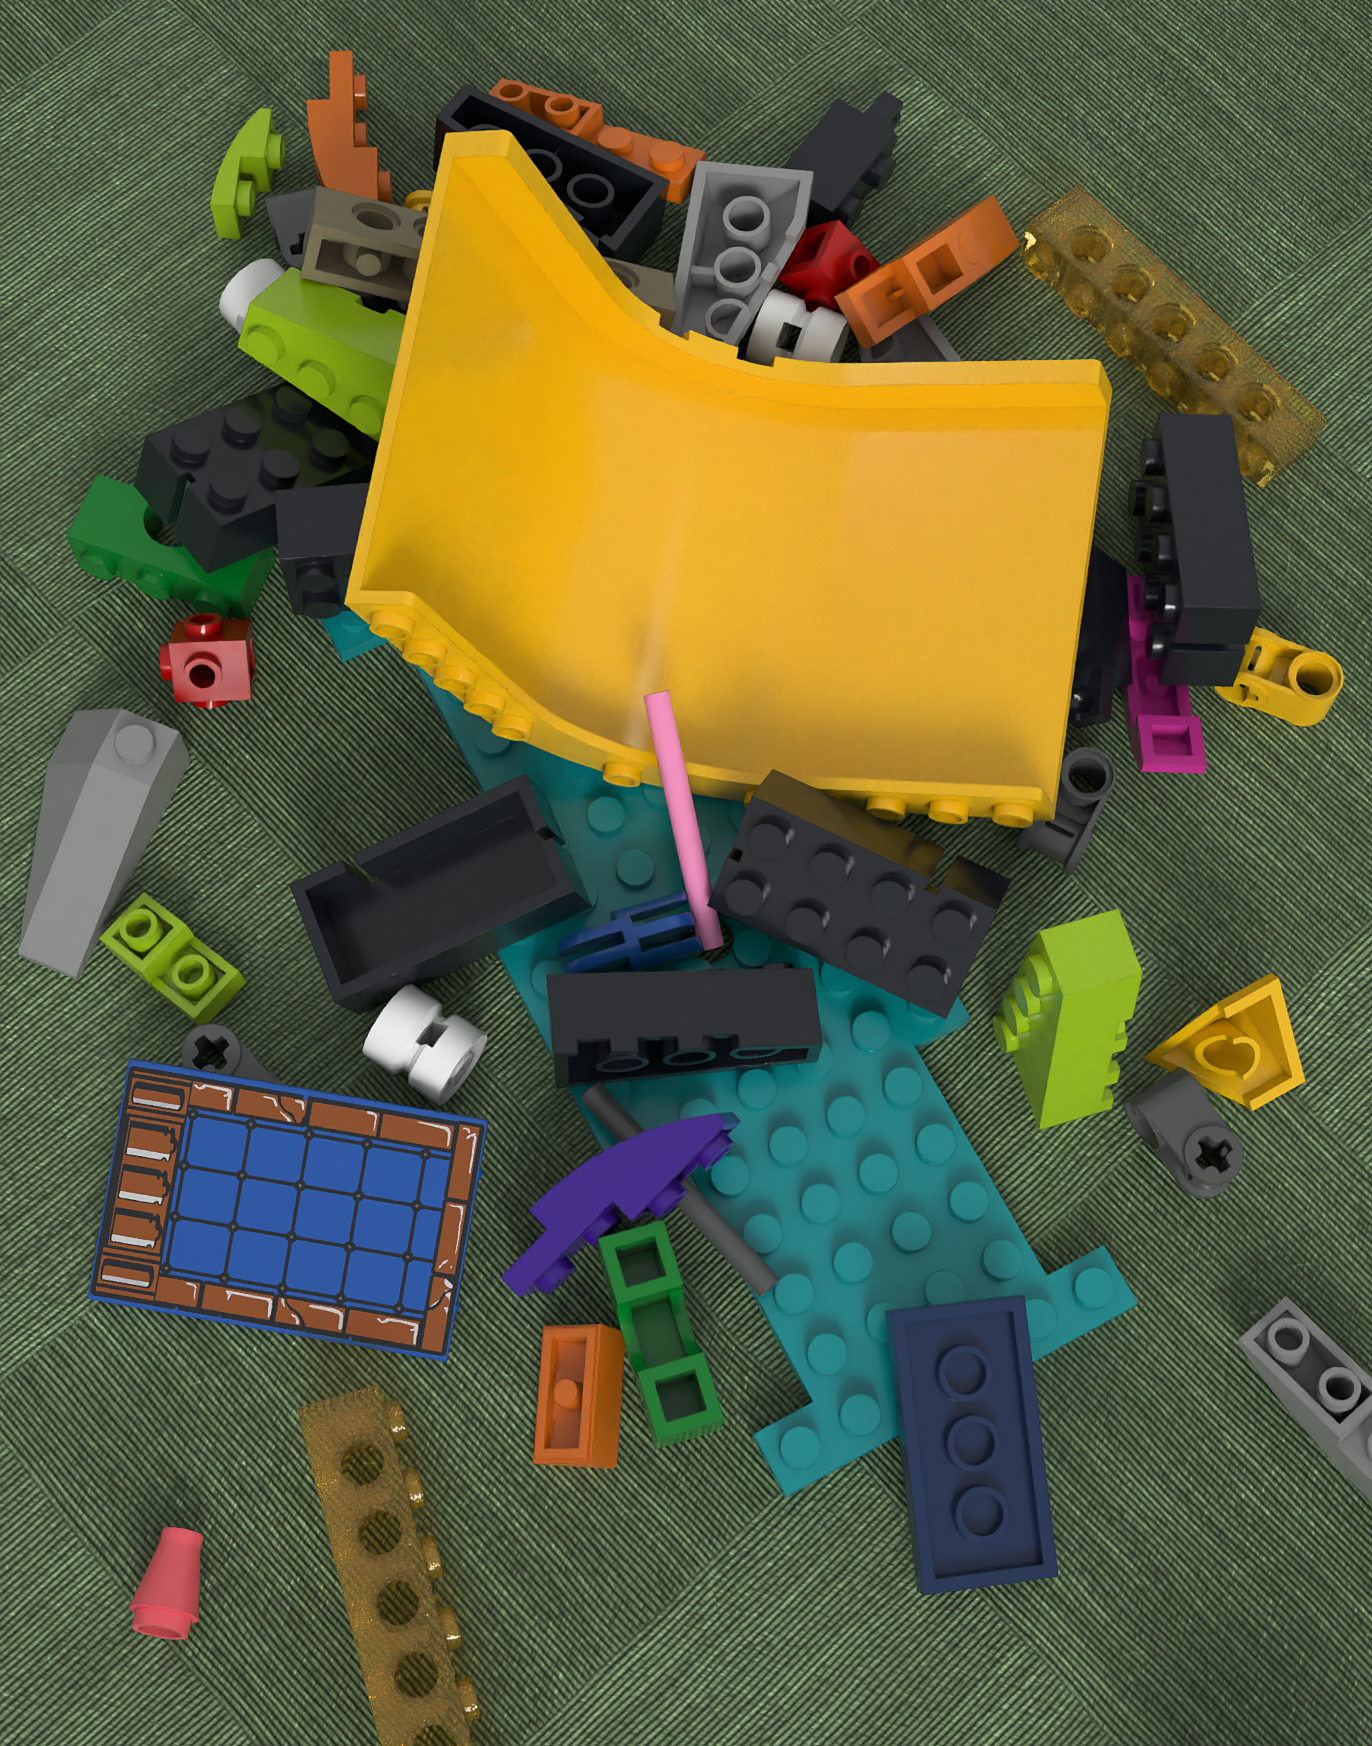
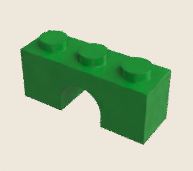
[66,474,276,620]
[598,1219,724,1450]

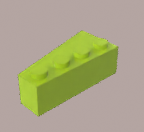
[237,266,406,443]
[993,909,1143,1130]

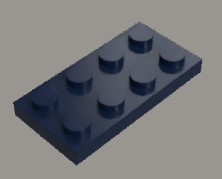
[885,1295,1059,1595]

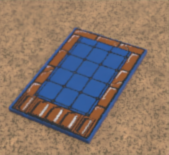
[87,1058,489,1362]

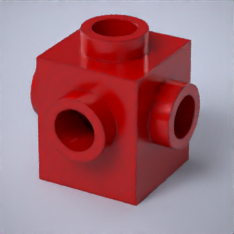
[777,220,881,315]
[160,613,257,708]

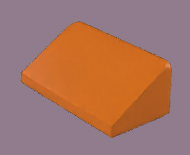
[533,1324,625,1469]

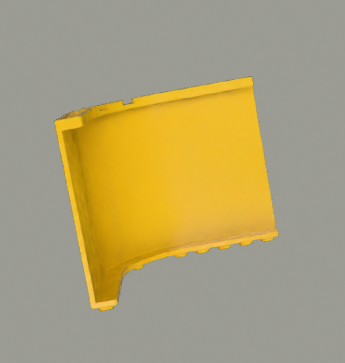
[344,130,1113,828]

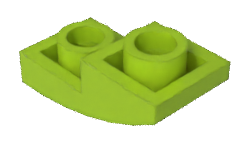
[210,108,286,240]
[99,892,247,1027]

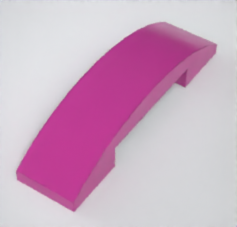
[1121,575,1207,774]

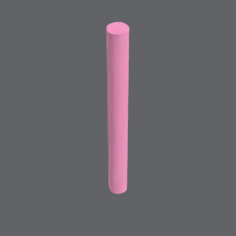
[643,690,724,950]

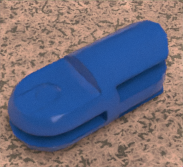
[557,890,705,974]

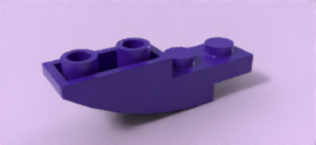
[500,1112,742,1297]

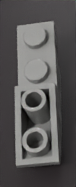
[1237,1296,1372,1502]

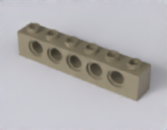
[300,185,677,332]

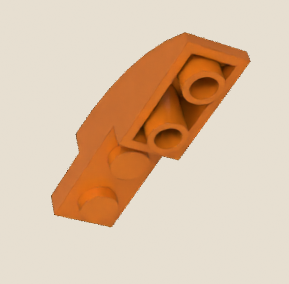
[306,50,393,204]
[488,78,707,205]
[834,194,1020,350]

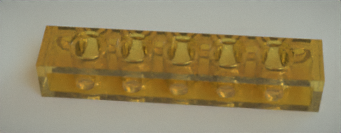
[1019,185,1328,489]
[297,1384,482,1746]

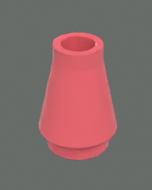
[129,1527,204,1640]

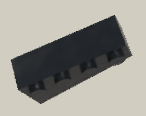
[432,83,670,264]
[546,962,823,1089]

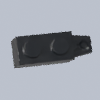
[782,91,903,230]
[1068,545,1133,728]

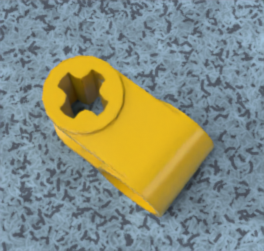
[1214,627,1344,727]

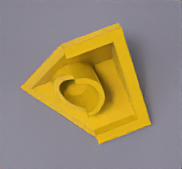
[1142,973,1305,1111]

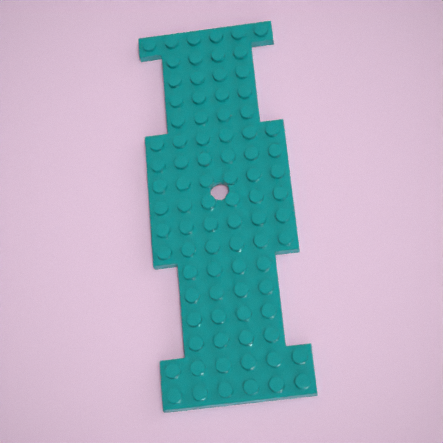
[319,611,1138,1499]

